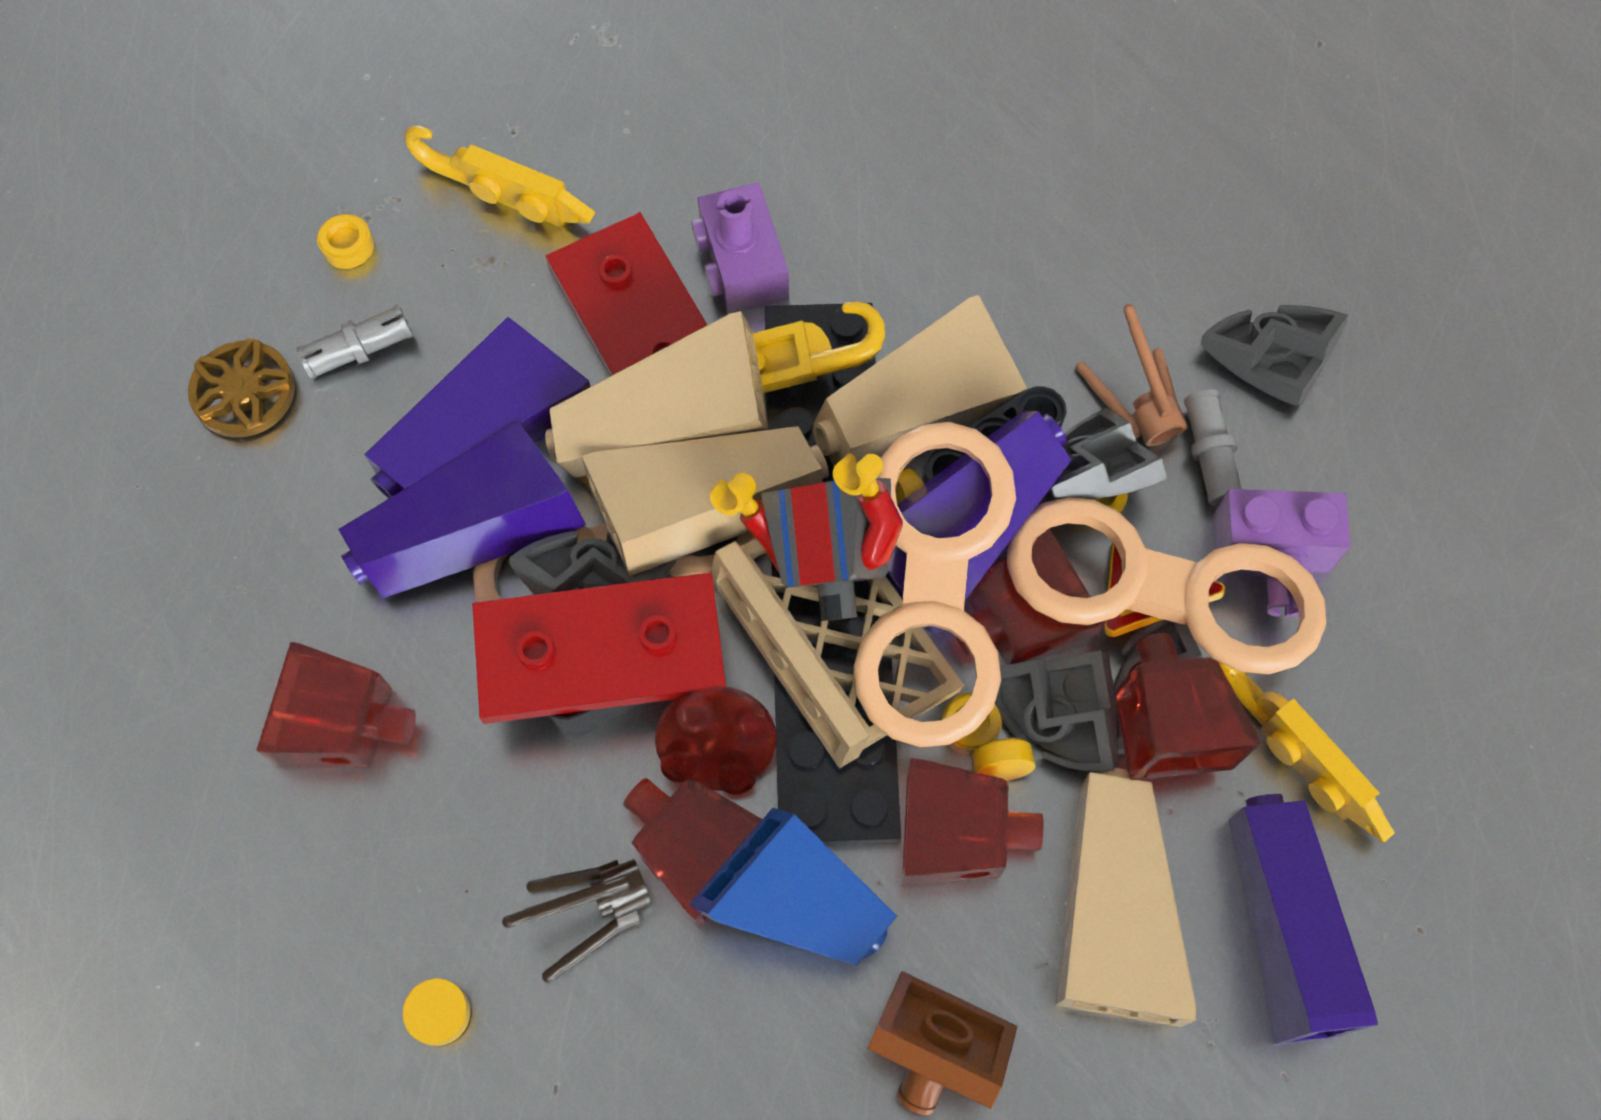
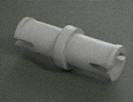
[296,304,414,380]
[1184,389,1242,507]

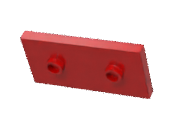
[545,212,708,377]
[472,572,727,724]

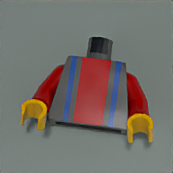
[710,453,903,621]

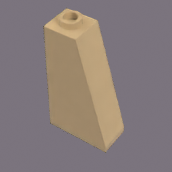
[813,295,1028,467]
[545,311,769,478]
[582,426,829,577]
[1056,768,1197,1027]

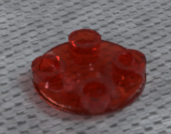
[655,687,776,795]

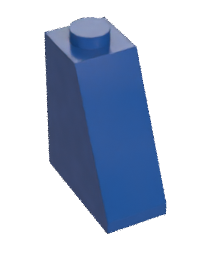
[689,808,897,966]

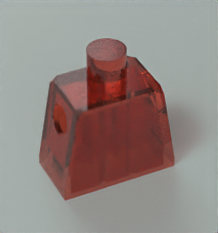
[955,528,1106,665]
[1116,633,1261,780]
[256,642,416,768]
[901,758,1044,887]
[623,777,762,929]

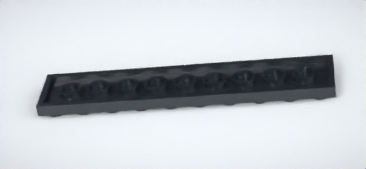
[765,303,901,846]

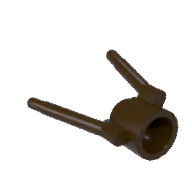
[502,859,652,982]

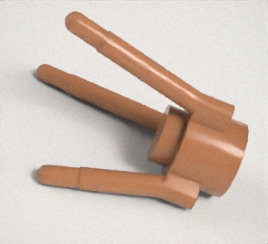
[1076,304,1187,447]

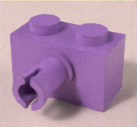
[691,182,789,315]
[1213,489,1351,617]

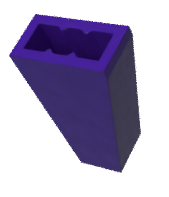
[364,317,591,499]
[886,411,1072,635]
[338,421,586,599]
[1229,794,1378,1044]

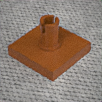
[867,971,1018,1115]

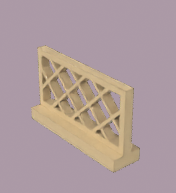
[711,539,964,769]

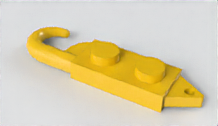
[404,126,596,228]
[753,301,885,393]
[1217,661,1395,843]

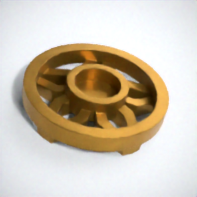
[188,338,295,438]

